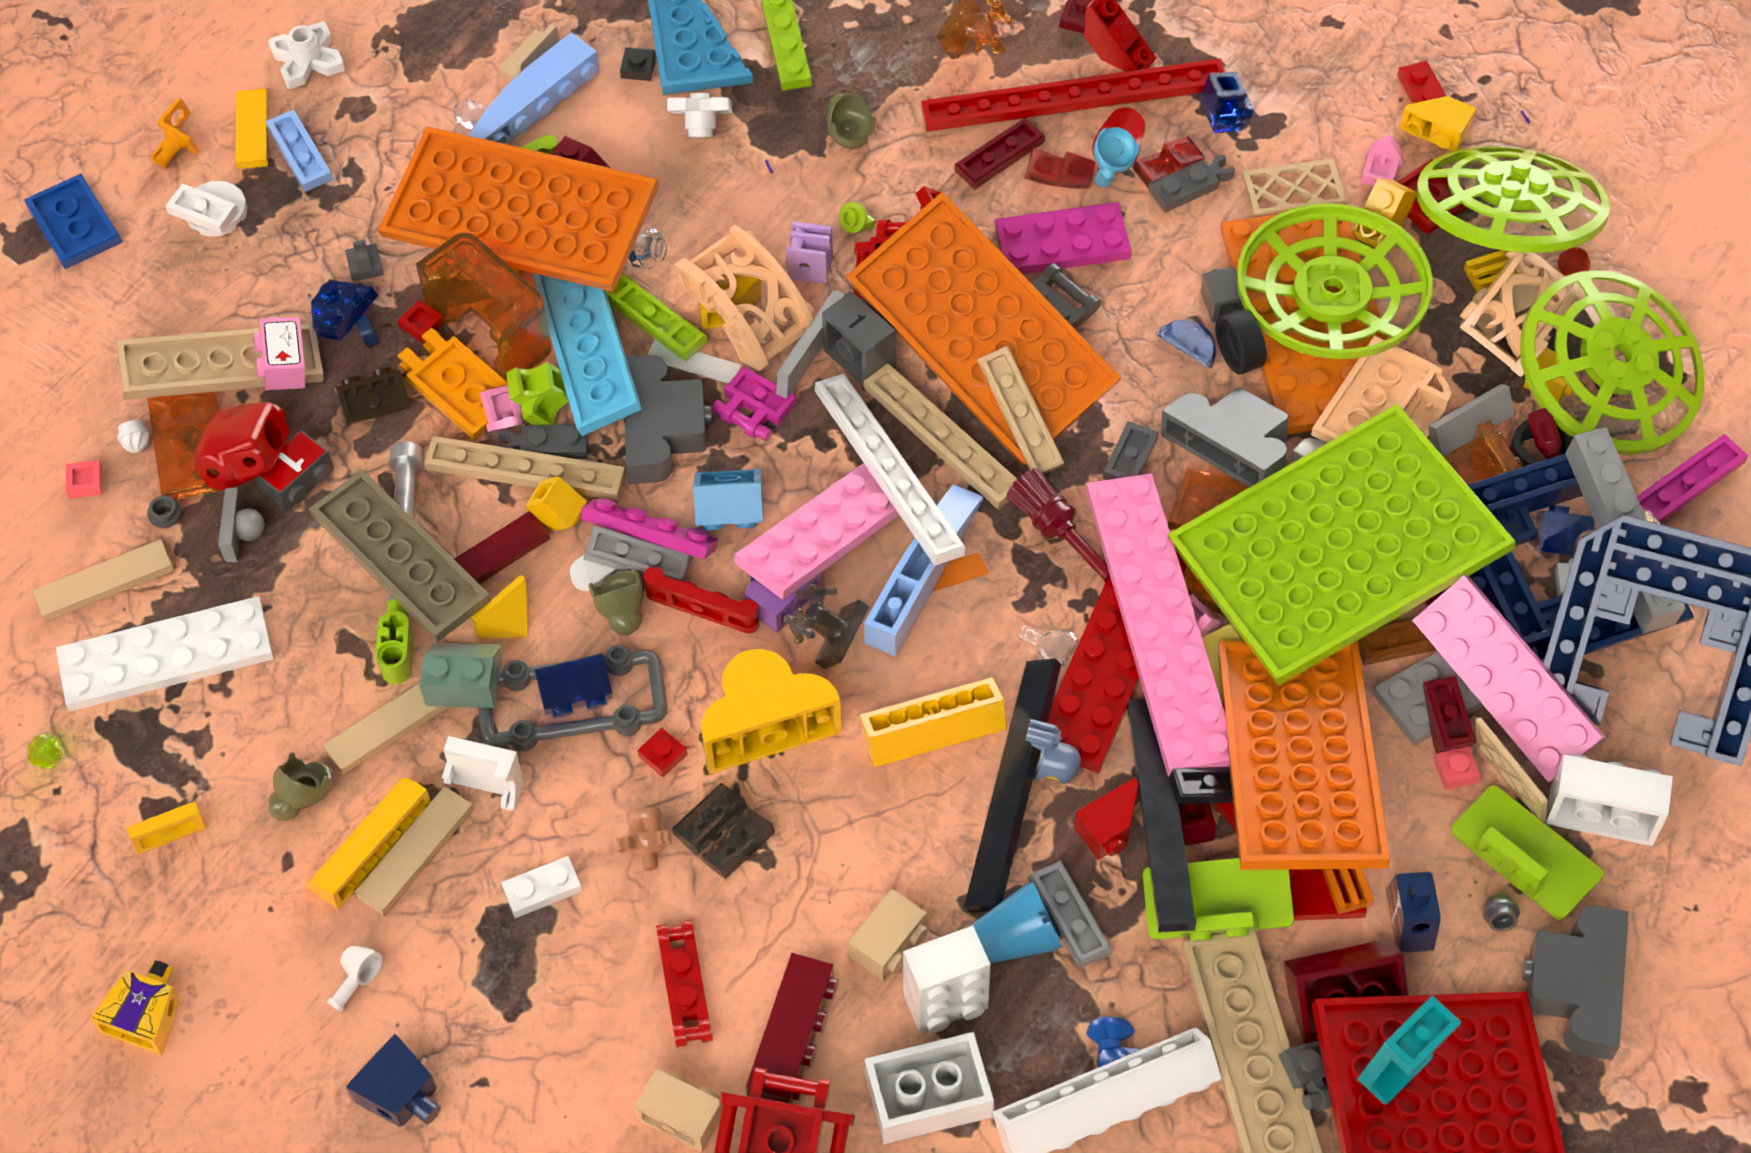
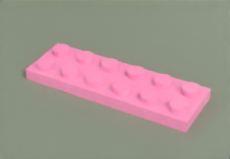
[735,463,925,600]
[1412,575,1605,782]

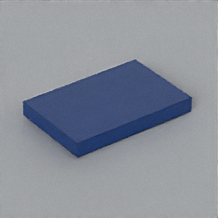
[24,173,122,269]

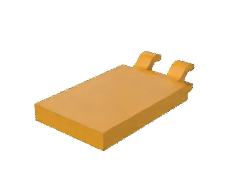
[398,328,508,441]

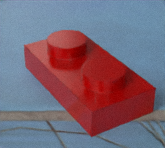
[1397,60,1446,104]

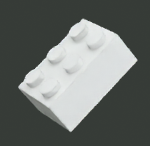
[1545,754,1673,846]
[903,926,990,1034]
[864,1032,994,1144]

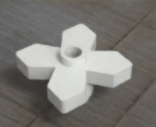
[268,21,345,89]
[667,93,732,138]

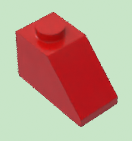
[1074,778,1139,860]

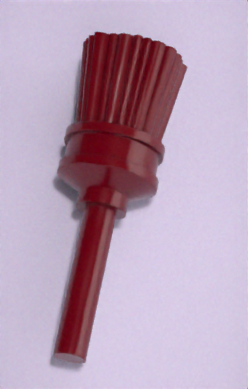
[1006,468,1111,582]

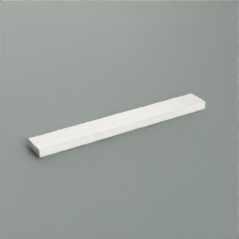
[815,374,966,566]

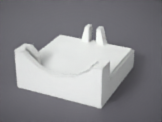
[442,736,525,812]

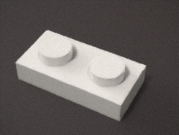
[166,183,238,234]
[501,856,582,918]

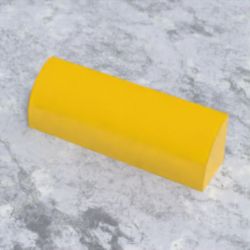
[860,677,1007,768]
[306,777,431,910]

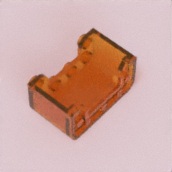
[416,233,552,382]

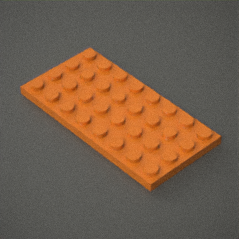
[378,126,659,292]
[846,191,1121,467]
[1221,204,1388,435]
[1218,640,1390,870]

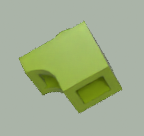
[506,361,569,426]

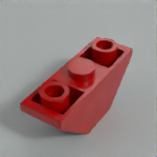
[1084,0,1157,72]

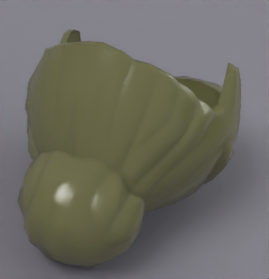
[826,93,876,150]
[589,569,645,636]
[268,752,333,821]

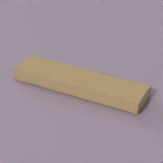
[978,346,1064,474]
[32,539,174,622]
[322,684,449,775]
[354,786,474,916]

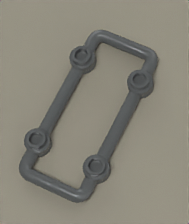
[478,645,667,751]

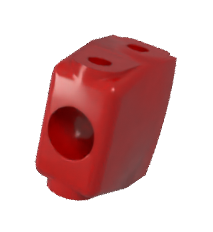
[195,402,290,492]

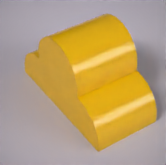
[701,649,842,775]

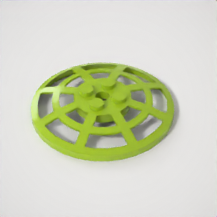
[1416,146,1610,253]
[1236,203,1433,359]
[1520,270,1705,455]

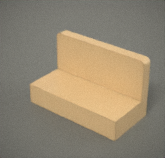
[499,24,559,82]

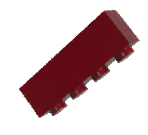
[746,952,839,1104]

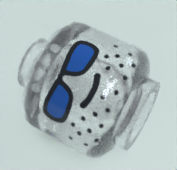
[626,227,667,269]

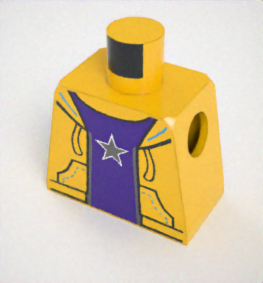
[90,960,179,1055]

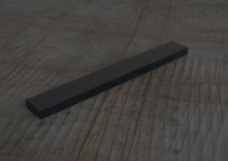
[964,658,1062,913]
[1127,699,1196,932]

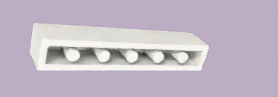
[992,1027,1222,1153]

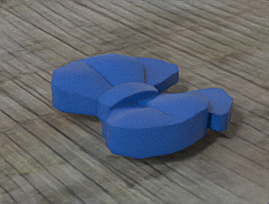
[1086,1017,1140,1067]

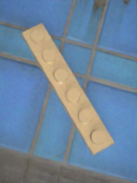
[864,363,1018,510]
[424,436,626,501]

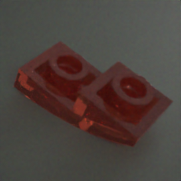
[1024,148,1095,189]

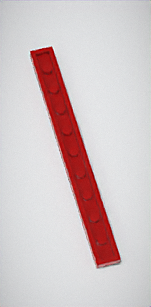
[921,58,1228,132]

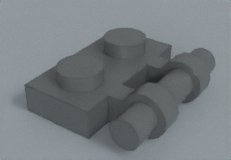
[1278,1041,1332,1110]

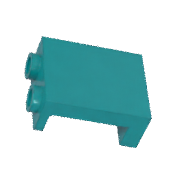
[1357,995,1461,1105]

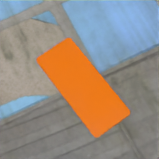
[932,553,988,592]

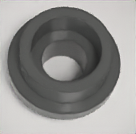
[147,496,182,528]

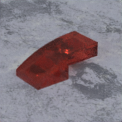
[1132,136,1205,189]

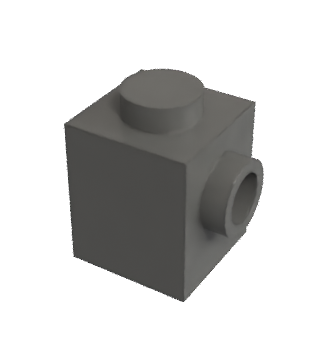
[1200,267,1244,323]

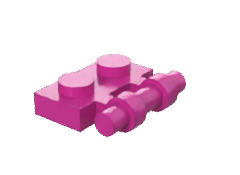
[711,366,797,441]

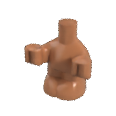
[616,807,672,871]

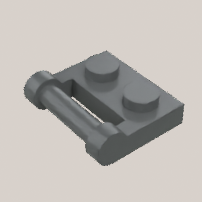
[1031,263,1101,329]

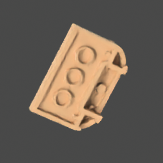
[1311,335,1451,443]

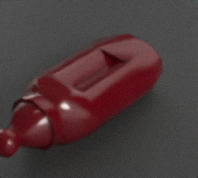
[1528,408,1562,459]

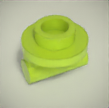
[839,202,876,234]

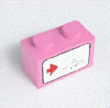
[254,317,305,391]

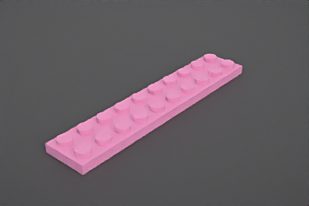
[1086,473,1230,777]

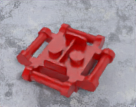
[714,1067,855,1153]

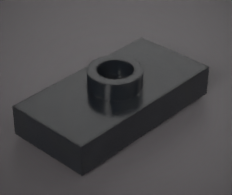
[1169,767,1233,804]

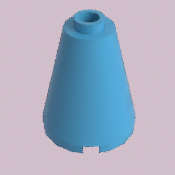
[967,882,1063,964]

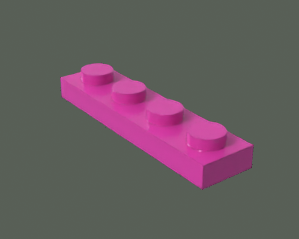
[1637,434,1748,524]
[581,498,718,560]

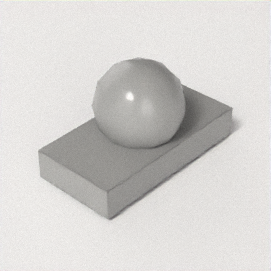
[218,488,265,562]

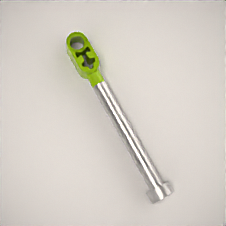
[376,441,424,684]

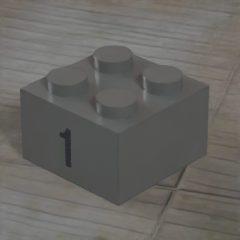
[822,291,896,387]

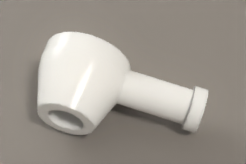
[327,946,383,1013]

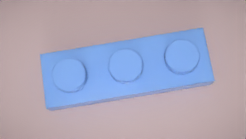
[266,109,333,192]

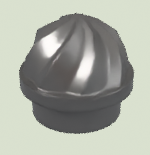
[1483,893,1520,931]

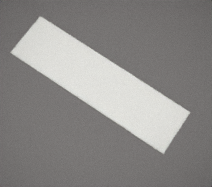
[647,340,741,384]

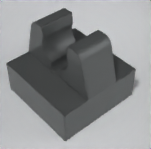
[345,240,384,282]

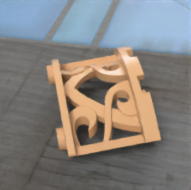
[674,225,815,371]
[1459,251,1584,377]

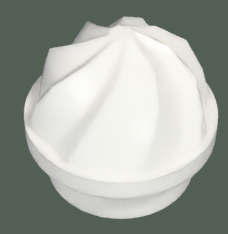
[117,420,151,453]

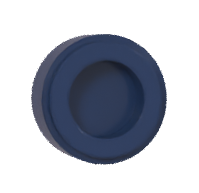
[355,315,380,348]

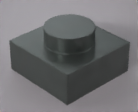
[620,47,656,81]

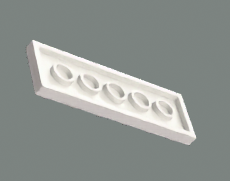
[56,596,274,712]

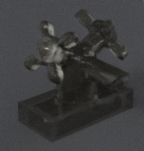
[783,584,869,669]

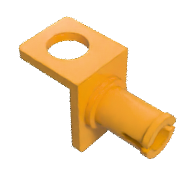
[149,97,199,169]

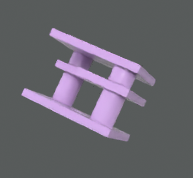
[786,221,833,284]

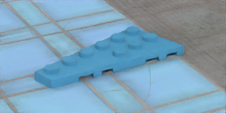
[648,0,753,95]

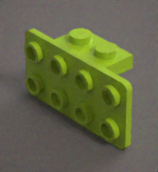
[1450,785,1604,920]
[1143,858,1294,942]

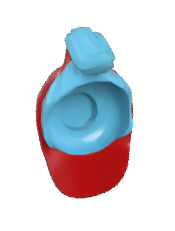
[1092,107,1145,188]

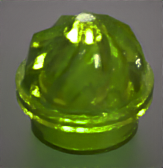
[27,733,62,769]

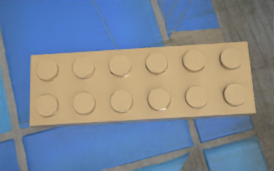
[116,323,323,400]

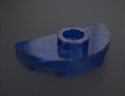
[1156,319,1216,368]

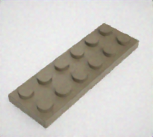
[309,469,491,642]

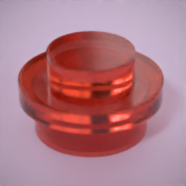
[1557,247,1590,276]

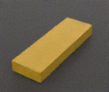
[235,88,268,169]

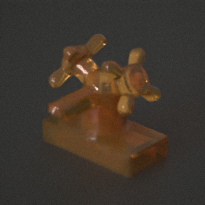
[936,0,1012,59]

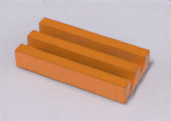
[1321,869,1374,914]

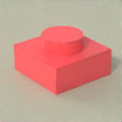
[66,460,102,499]
[1434,746,1481,790]

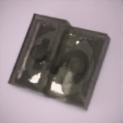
[671,783,775,879]

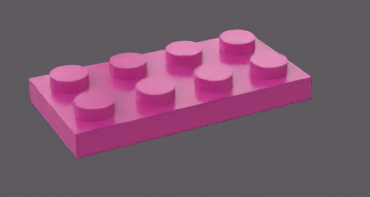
[995,202,1131,274]

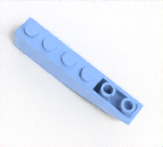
[468,32,599,144]
[864,484,983,656]

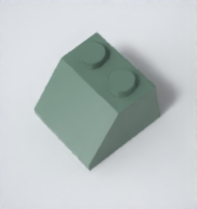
[419,642,503,708]

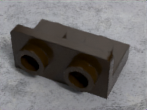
[336,367,411,426]

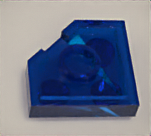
[311,279,378,341]

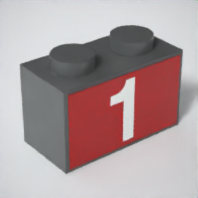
[255,430,334,512]

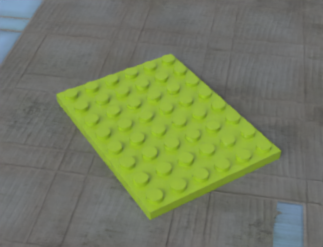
[1168,403,1516,686]

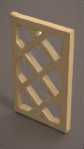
[1242,159,1348,217]
[1475,717,1548,823]

